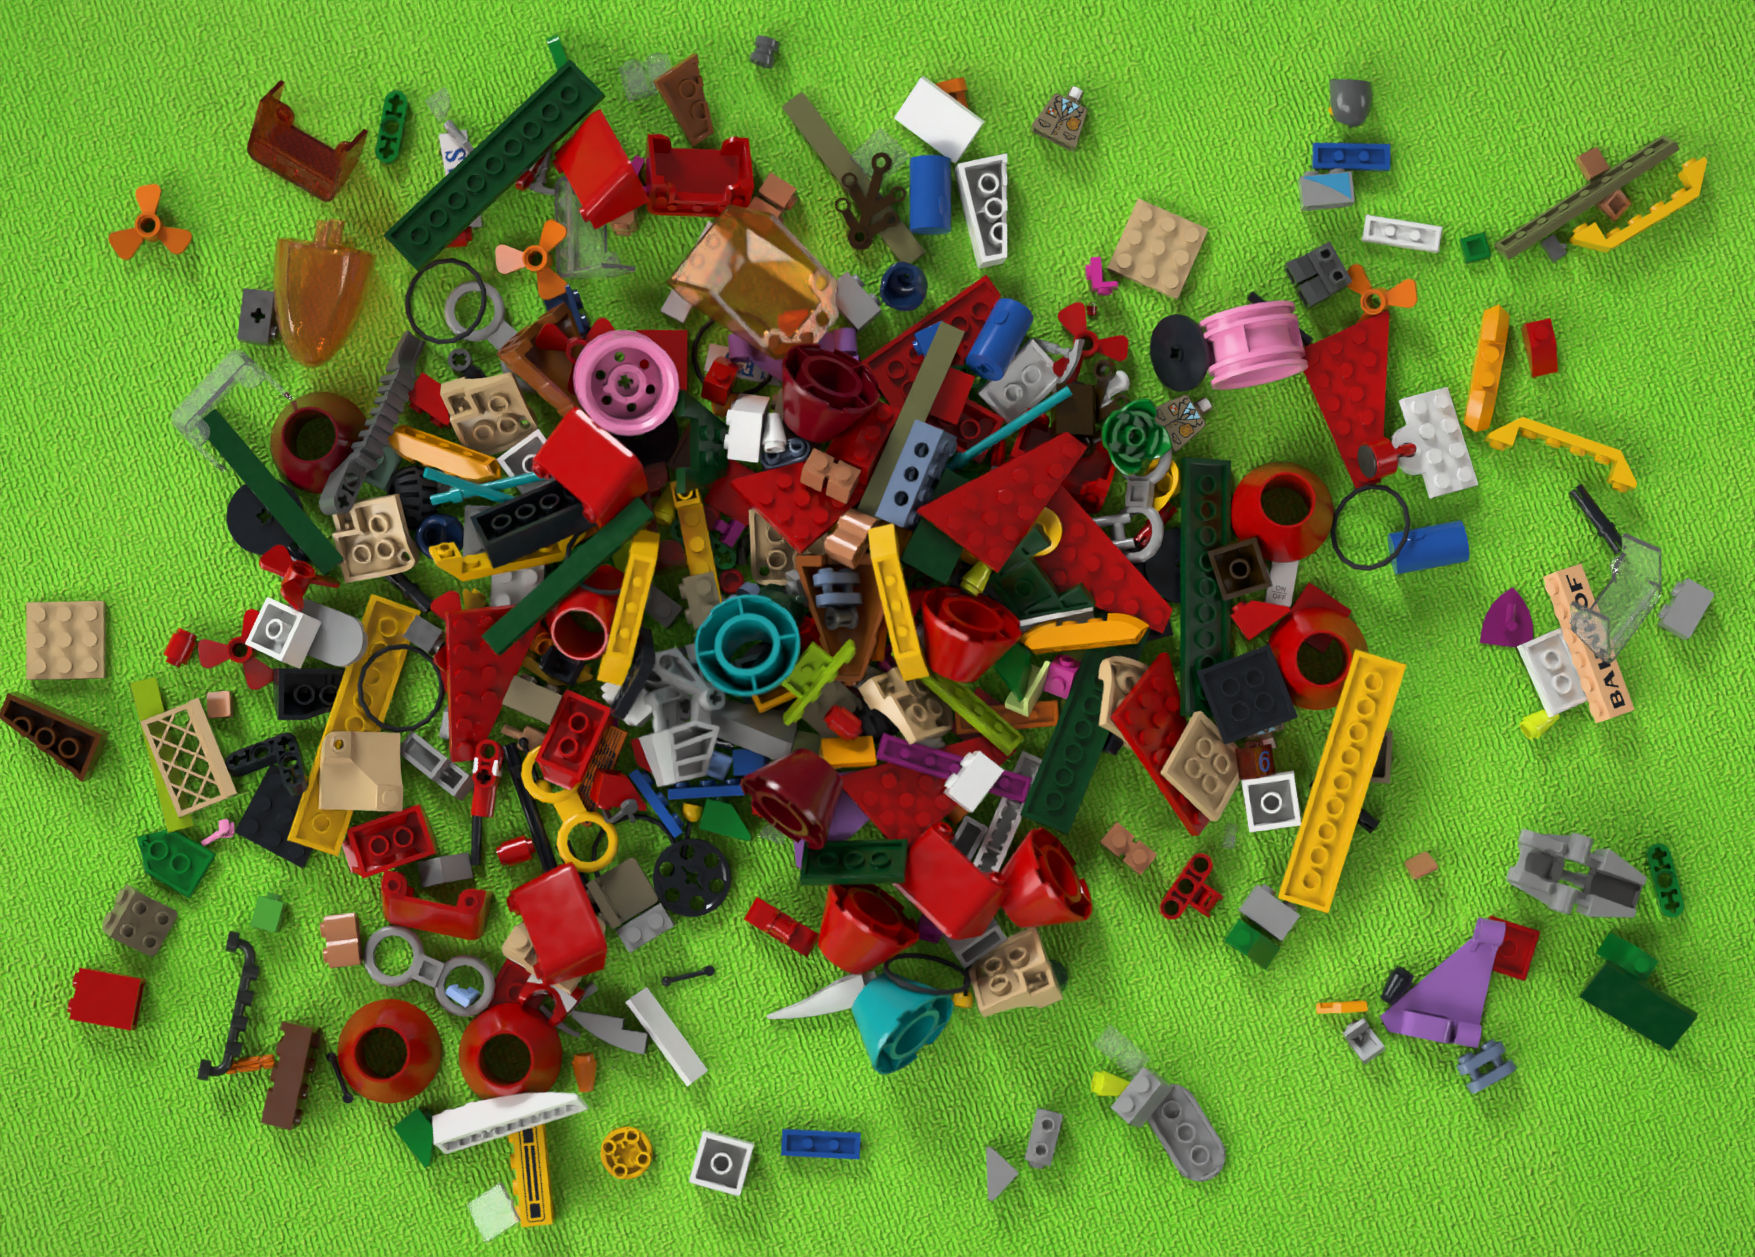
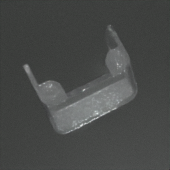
[555,175,635,279]
[171,350,294,472]
[1569,533,1662,663]

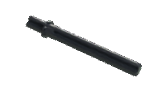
[502,742,557,873]

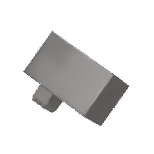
[1540,234,1567,263]

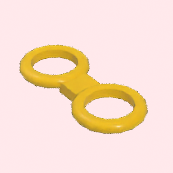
[521,744,619,873]

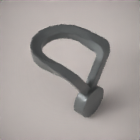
[602,799,638,823]

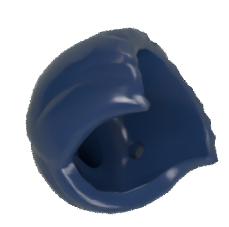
[880,262,928,312]
[415,514,464,560]

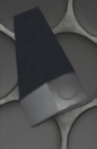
[273,668,345,720]

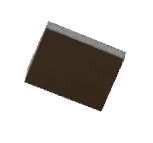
[1050,383,1096,439]
[1207,536,1273,601]

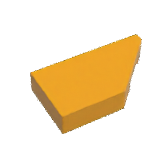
[1316,1000,1368,1014]

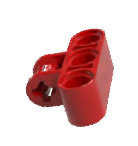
[1158,853,1224,919]
[743,897,819,958]

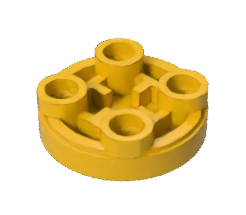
[600,1126,653,1179]

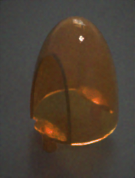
[273,218,377,368]

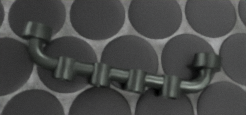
[197,931,259,1081]

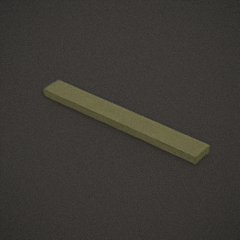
[782,92,926,264]
[1494,135,1680,260]
[857,321,965,521]

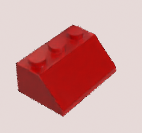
[825,401,901,485]

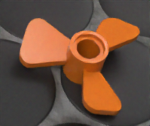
[108,184,193,260]
[495,219,568,300]
[1347,264,1418,324]

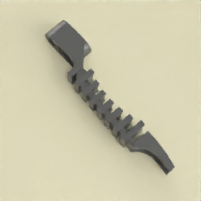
[319,331,426,515]

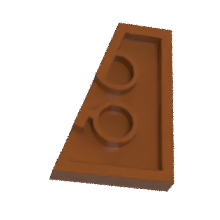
[653,53,714,147]

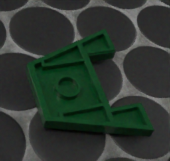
[676,390,729,494]
[988,522,1096,620]

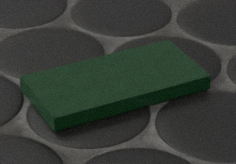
[900,468,969,585]
[799,839,909,885]
[1579,959,1698,1051]

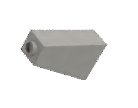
[711,699,799,760]

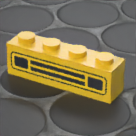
[508,1123,555,1227]

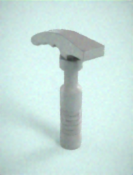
[443,120,475,155]
[528,148,557,196]
[1032,337,1085,383]
[539,981,598,1037]

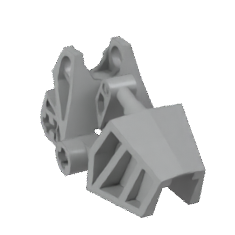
[639,643,725,787]
[1506,829,1647,917]

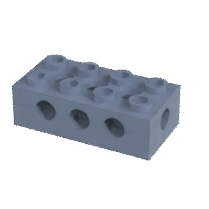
[875,419,957,531]

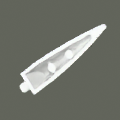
[767,971,877,1019]

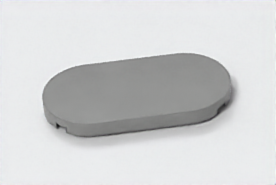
[288,599,368,667]
[1147,1084,1225,1181]

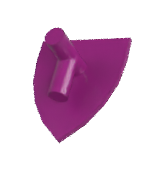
[1480,587,1533,648]

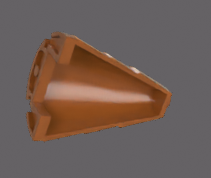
[497,302,610,433]
[796,552,885,686]

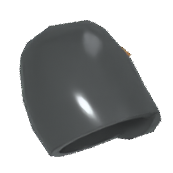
[1328,79,1373,127]

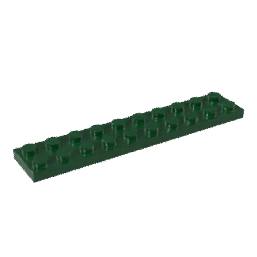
[384,59,606,272]
[1180,457,1231,717]
[1020,594,1164,835]

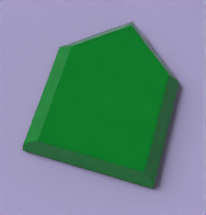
[136,829,216,899]

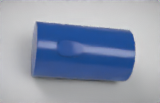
[910,155,951,235]
[966,298,1033,381]
[1387,520,1469,575]

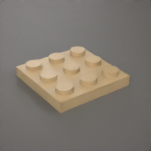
[1107,199,1208,300]
[26,601,106,680]
[1161,711,1251,822]

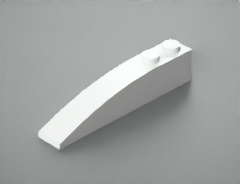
[973,751,1042,873]
[432,1092,588,1154]

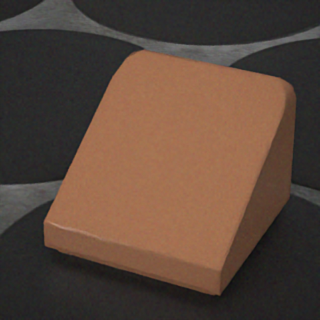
[1575,147,1610,182]
[1595,189,1632,222]
[207,691,234,719]
[1404,852,1438,880]

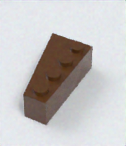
[0,691,110,782]
[261,1020,323,1130]

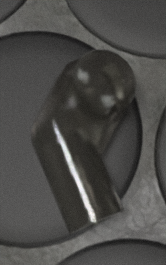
[735,533,751,566]

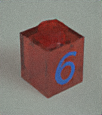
[1235,740,1276,779]

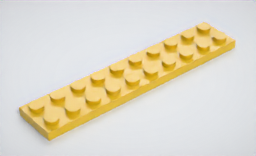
[287,594,421,856]
[1278,649,1406,913]

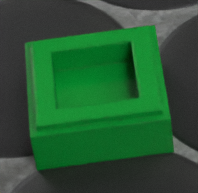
[1459,232,1492,265]

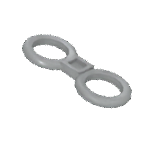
[444,281,537,393]
[1111,432,1172,564]
[363,925,496,1017]

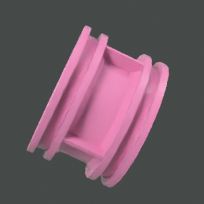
[1198,301,1308,390]
[573,330,679,436]

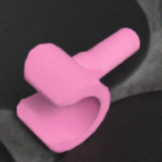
[201,819,235,847]

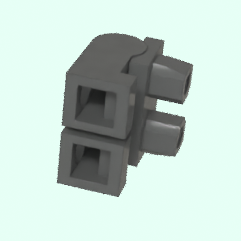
[1283,241,1352,310]

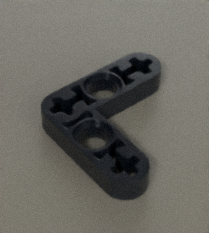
[610,626,655,719]
[225,733,309,796]

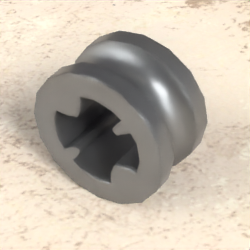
[448,348,472,373]

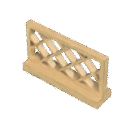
[140,698,238,818]

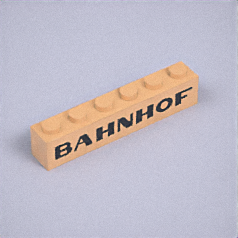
[1543,563,1635,723]

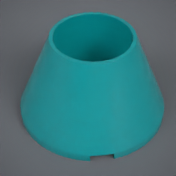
[695,595,800,696]
[852,972,954,1074]

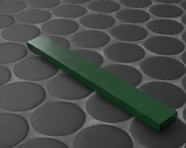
[196,409,345,577]
[482,496,656,656]

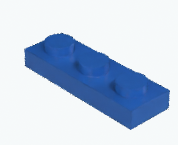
[1312,143,1390,171]
[629,769,684,838]
[668,778,745,800]
[781,1129,861,1159]

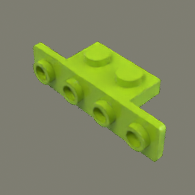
[781,639,856,726]

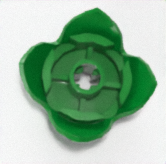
[1102,398,1173,476]

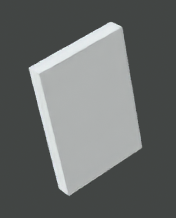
[895,76,985,163]
[976,338,1060,425]
[1517,628,1588,717]

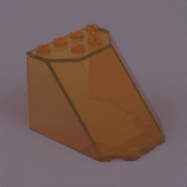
[666,204,839,360]

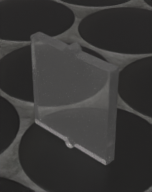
[850,127,910,186]
[467,1183,521,1243]

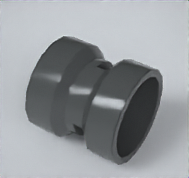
[749,35,780,69]

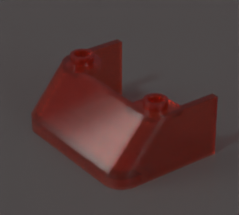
[247,80,368,202]

